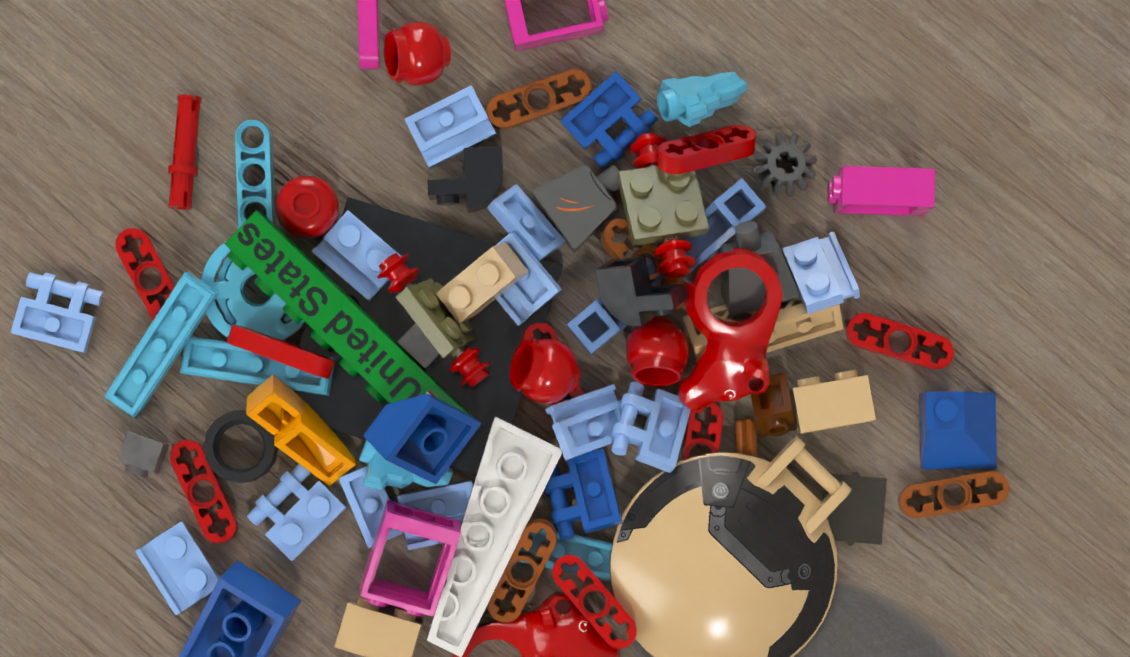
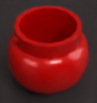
[384,21,451,86]
[275,175,339,239]
[626,317,690,386]
[509,339,580,404]

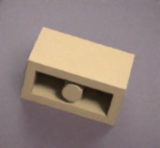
[436,242,529,323]
[789,370,876,435]
[334,597,423,657]

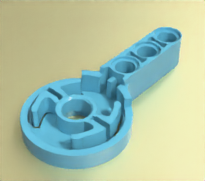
[201,120,305,341]

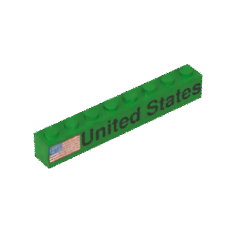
[224,211,475,418]

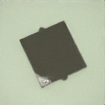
[822,472,887,546]

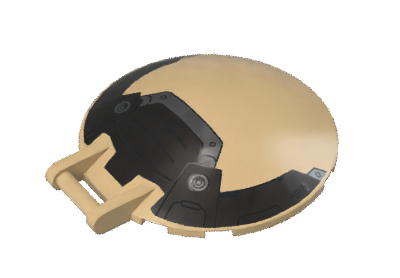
[610,436,852,657]

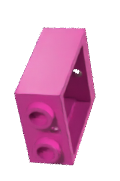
[504,0,609,52]
[827,166,935,216]
[360,500,461,617]

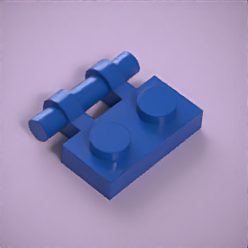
[560,71,658,169]
[544,448,623,540]

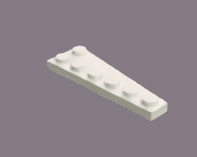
[427,417,562,657]

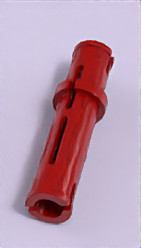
[167,94,202,210]

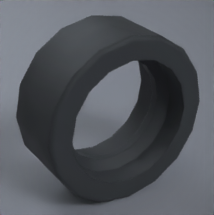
[203,410,279,483]

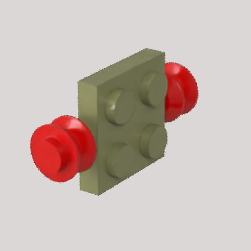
[617,133,709,278]
[377,253,491,387]

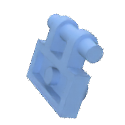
[10,272,103,354]
[611,382,691,473]
[247,464,347,561]

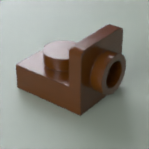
[751,372,797,436]

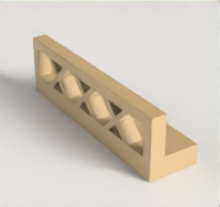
[682,297,843,364]

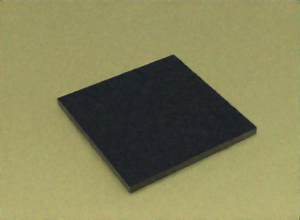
[294,197,563,476]

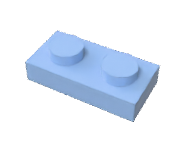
[487,184,565,262]
[339,466,404,548]

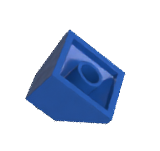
[919,391,997,469]
[363,394,481,484]

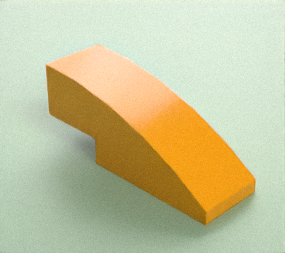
[246,374,356,487]

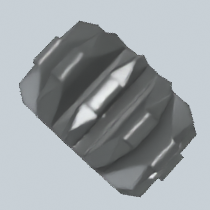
[753,133,817,197]

